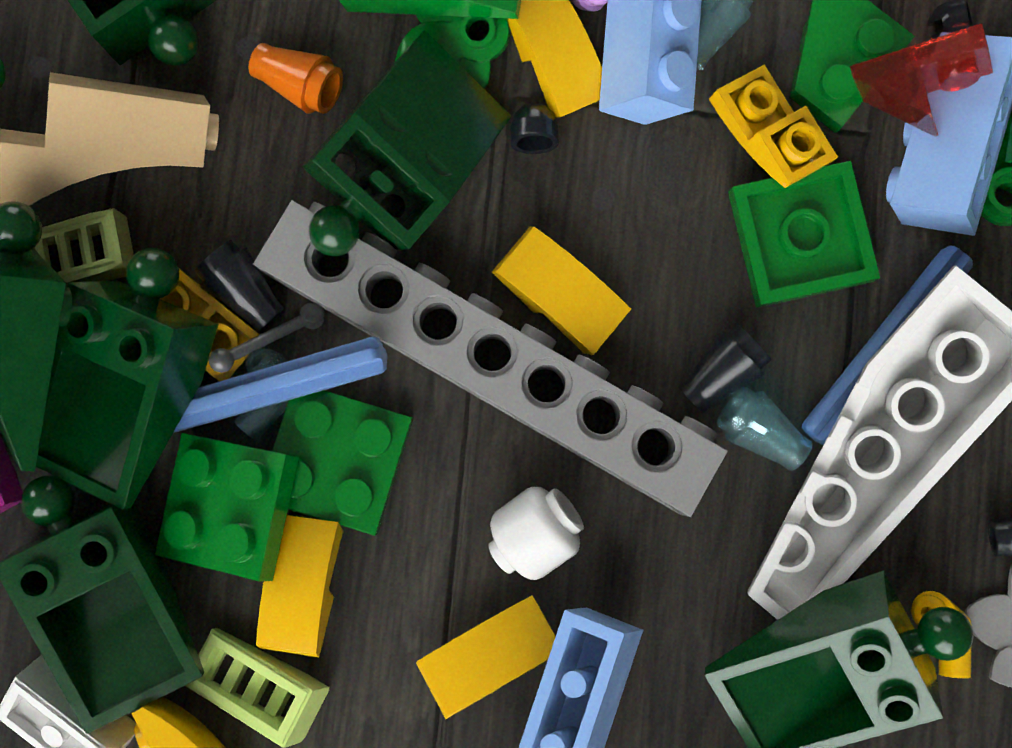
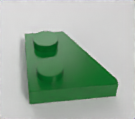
[789,0,915,134]

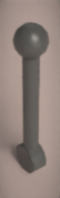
[209,303,324,373]

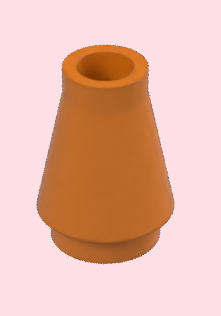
[248,43,343,114]

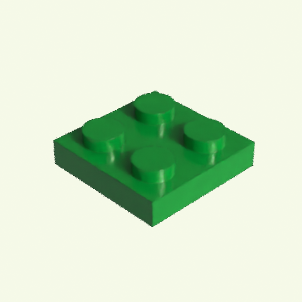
[728,161,880,308]
[272,390,414,536]
[155,433,299,581]

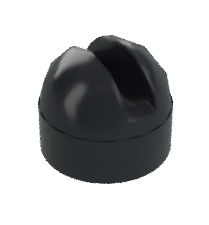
[927,0,975,46]
[510,103,559,154]

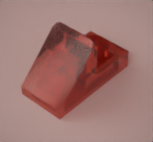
[850,23,993,136]

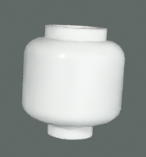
[488,487,584,580]

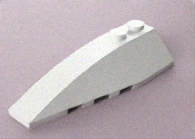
[747,266,1012,620]

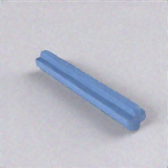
[802,245,973,445]
[173,336,388,433]

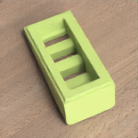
[33,208,134,287]
[185,628,329,748]

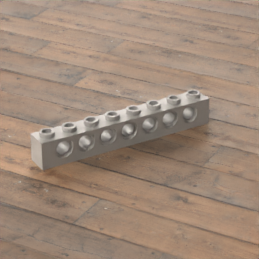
[253,200,728,517]

